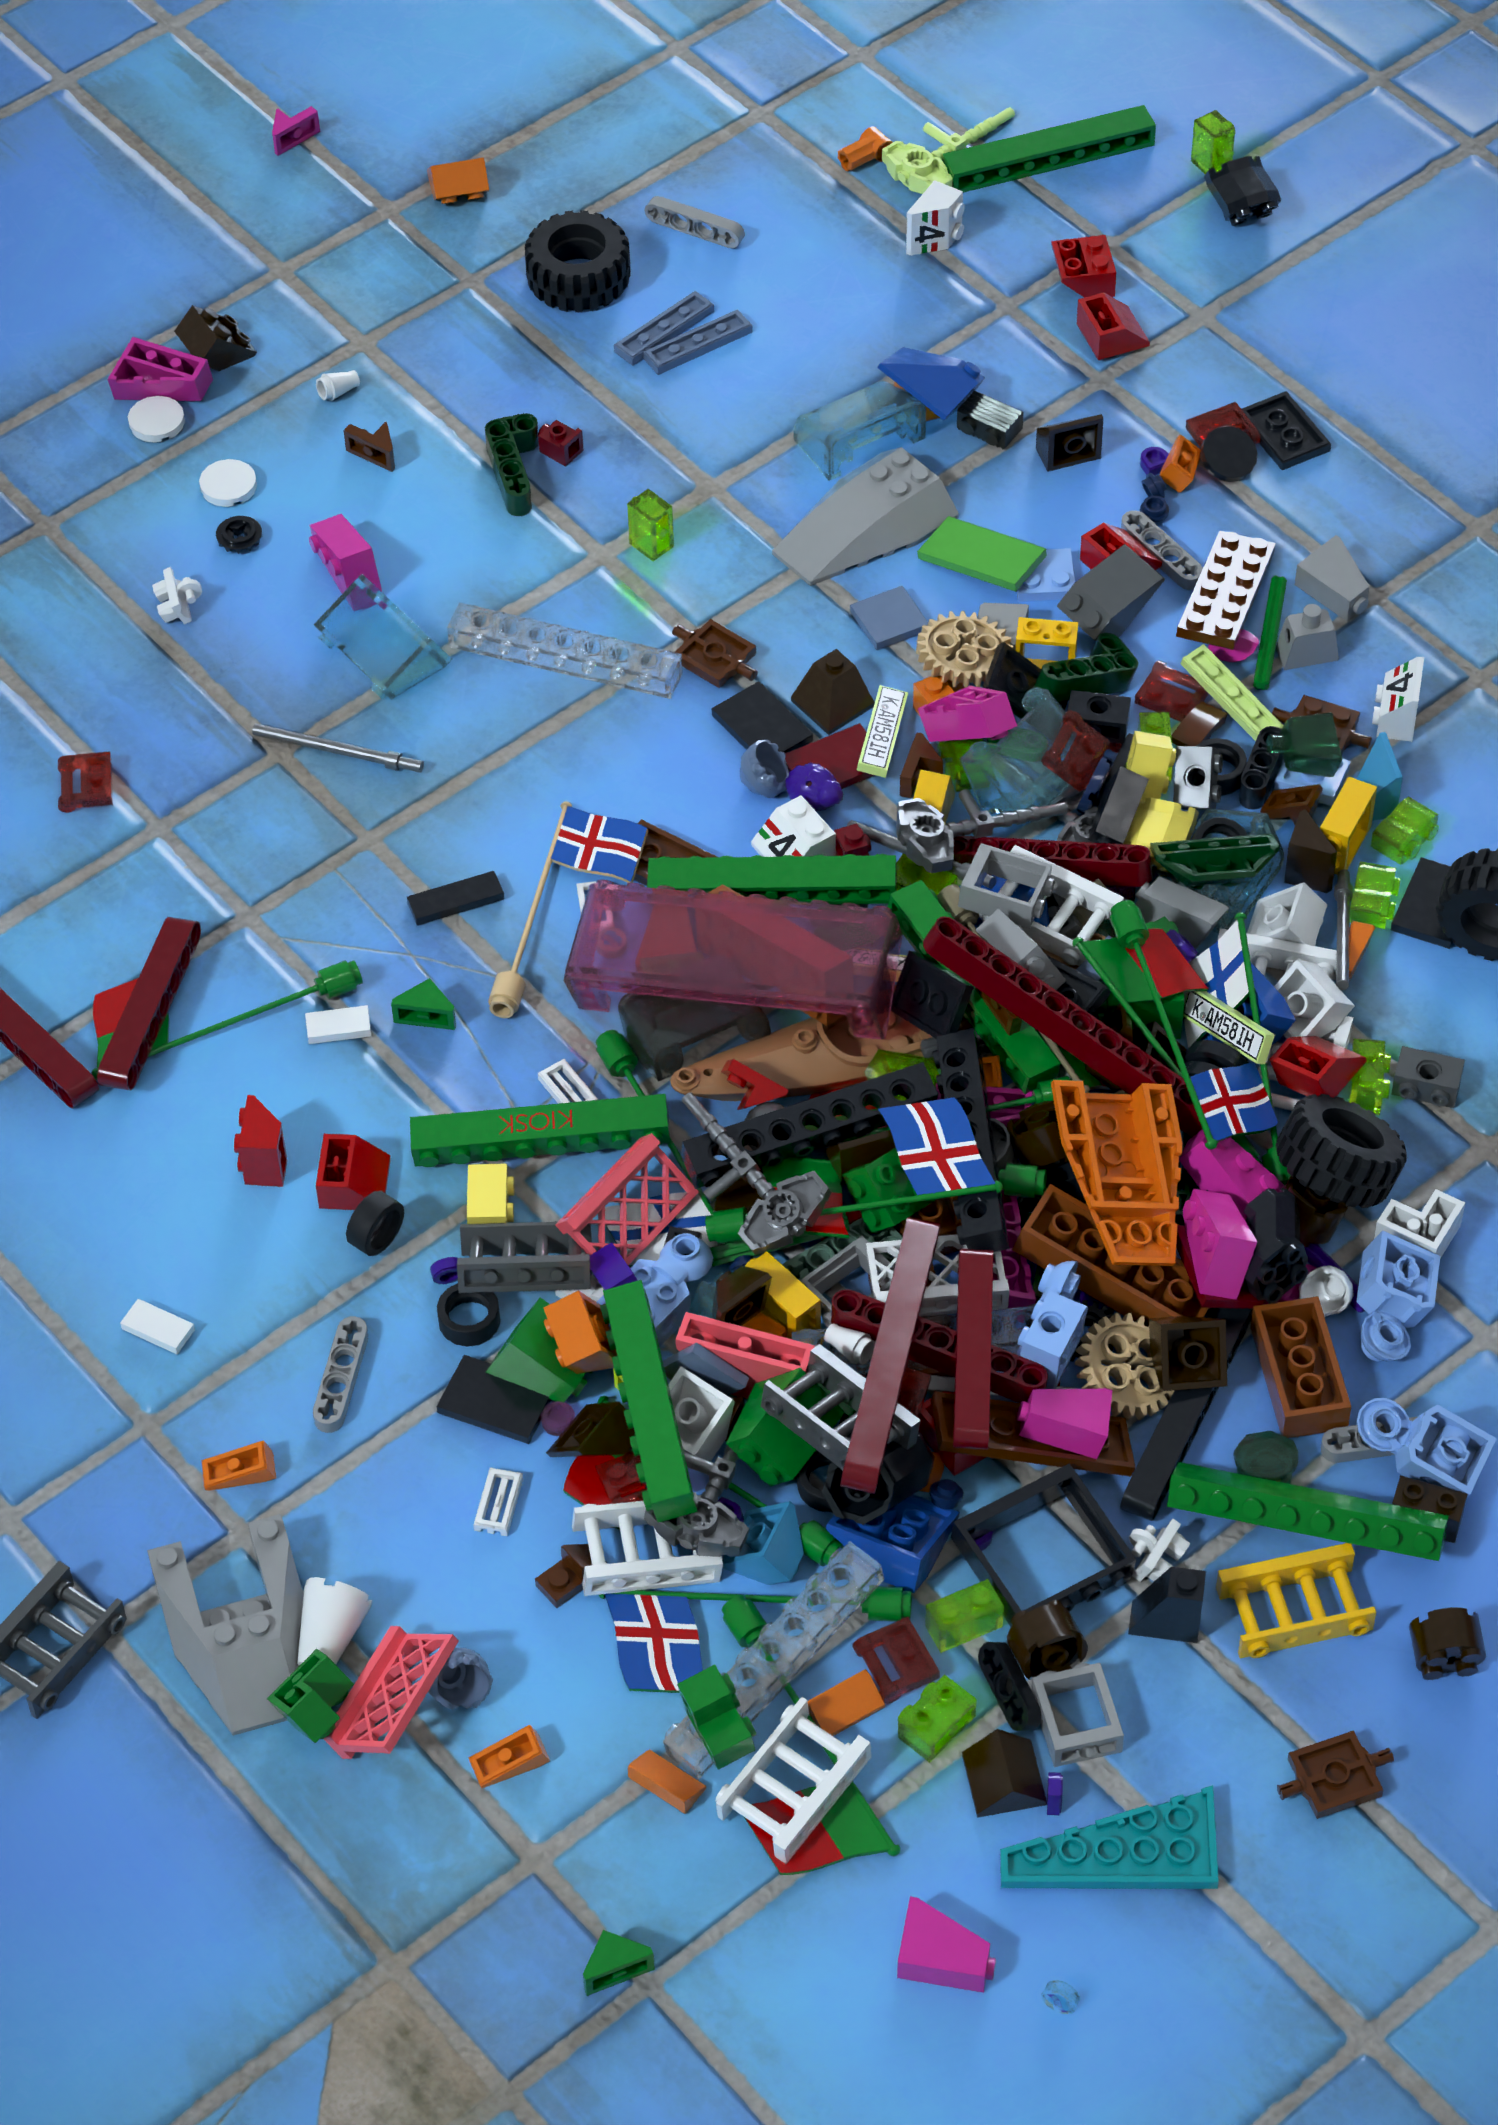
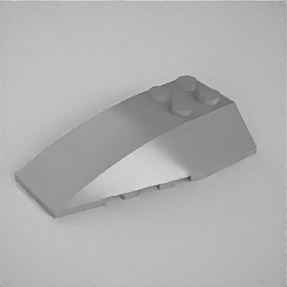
[772,447,959,586]

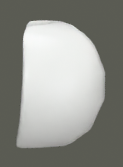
[1299,1266,1354,1317]

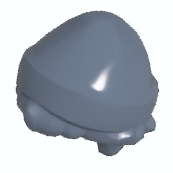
[740,740,789,798]
[428,1648,493,1710]

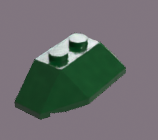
[1150,834,1279,889]

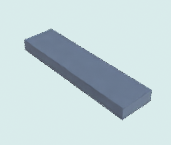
[614,291,714,366]
[643,309,752,375]

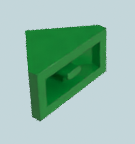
[391,978,456,1030]
[583,1930,655,1996]

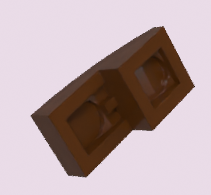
[1170,701,1228,746]

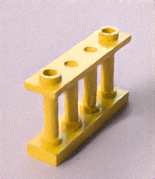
[1216,1543,1376,1659]

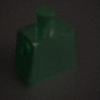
[1267,713,1343,777]

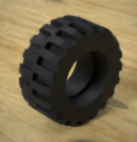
[525,210,631,312]
[1436,848,1498,961]
[1276,1094,1407,1208]

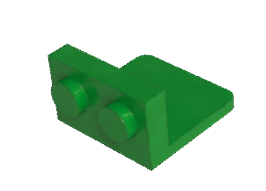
[842,1147,936,1233]

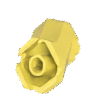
[1123,797,1199,873]

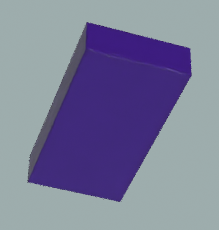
[590,1242,638,1290]

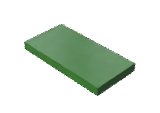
[917,516,1047,592]

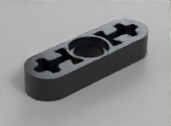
[978,1642,1041,1731]

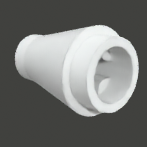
[316,370,360,401]
[824,1323,875,1365]

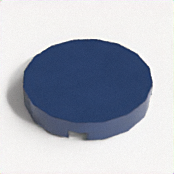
[1076,755,1113,814]

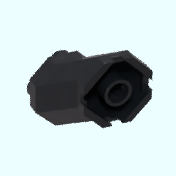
[1204,156,1281,226]
[1243,1189,1309,1304]
[822,1432,935,1525]

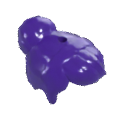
[785,762,844,811]

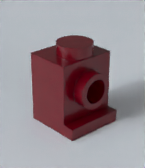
[538,420,584,467]
[834,823,871,856]

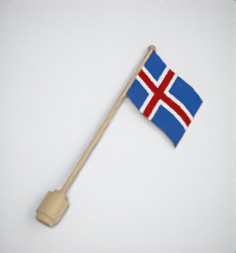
[488,801,648,1018]

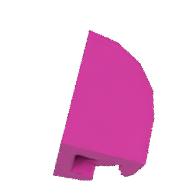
[1208,629,1259,662]

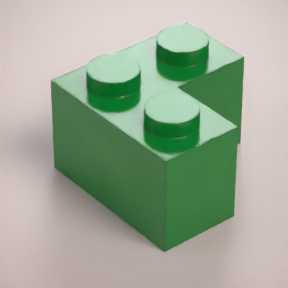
[267,1648,354,1743]
[677,1664,757,1770]

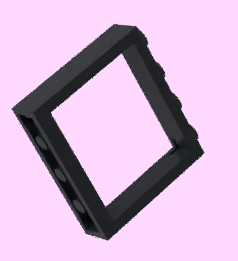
[951,1463,1136,1627]

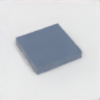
[850,586,928,650]
[663,1343,749,1396]

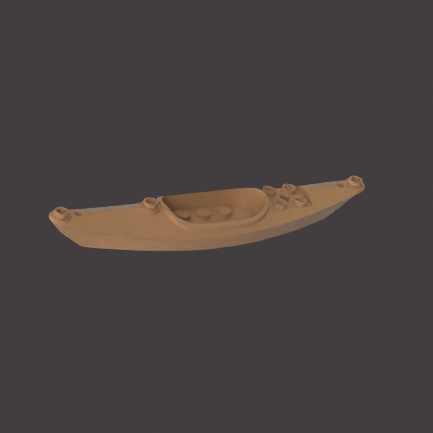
[670,933,1106,1101]

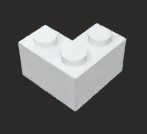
[1374,1189,1465,1259]

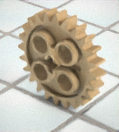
[916,611,1013,688]
[1075,1313,1174,1420]

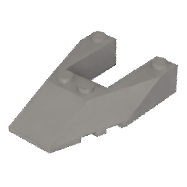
[147,1514,303,1736]

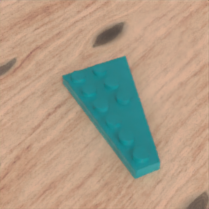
[1000,1785,1219,1889]

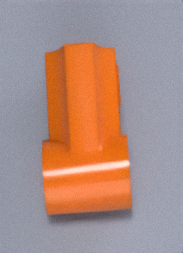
[838,126,893,172]

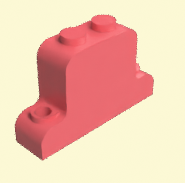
[675,1312,815,1399]

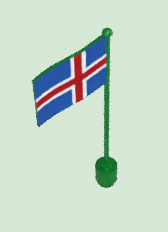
[1110,900,1278,1150]
[705,1097,1003,1244]
[599,1586,912,1693]

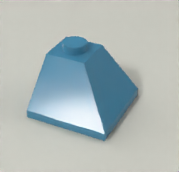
[1357,732,1403,821]
[722,1501,804,1585]

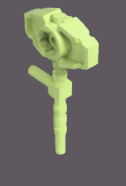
[882,107,1015,194]

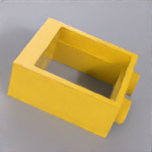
[1015,617,1078,669]
[1320,777,1377,875]
[745,1251,821,1344]

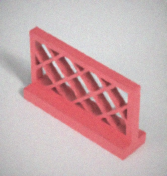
[555,1133,699,1265]
[324,1626,459,1759]

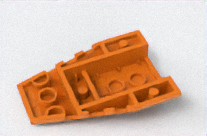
[1051,1080,1183,1266]

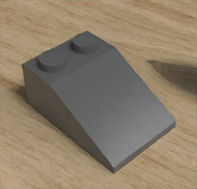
[1057,544,1165,641]

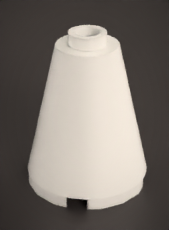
[297,1577,372,1666]

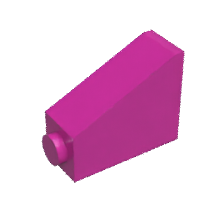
[1016,1388,1113,1460]
[897,1896,996,1993]

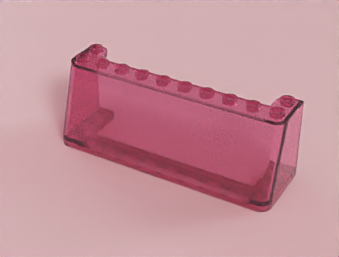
[563,880,903,1040]

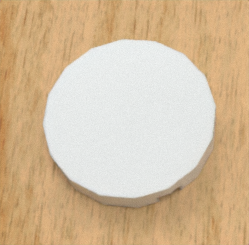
[128,396,185,443]
[199,459,257,507]

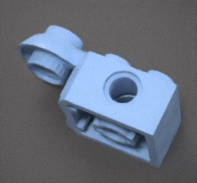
[1356,1230,1440,1362]
[597,1233,713,1347]
[1016,1261,1088,1389]
[1357,1398,1497,1497]

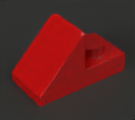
[721,1059,789,1110]

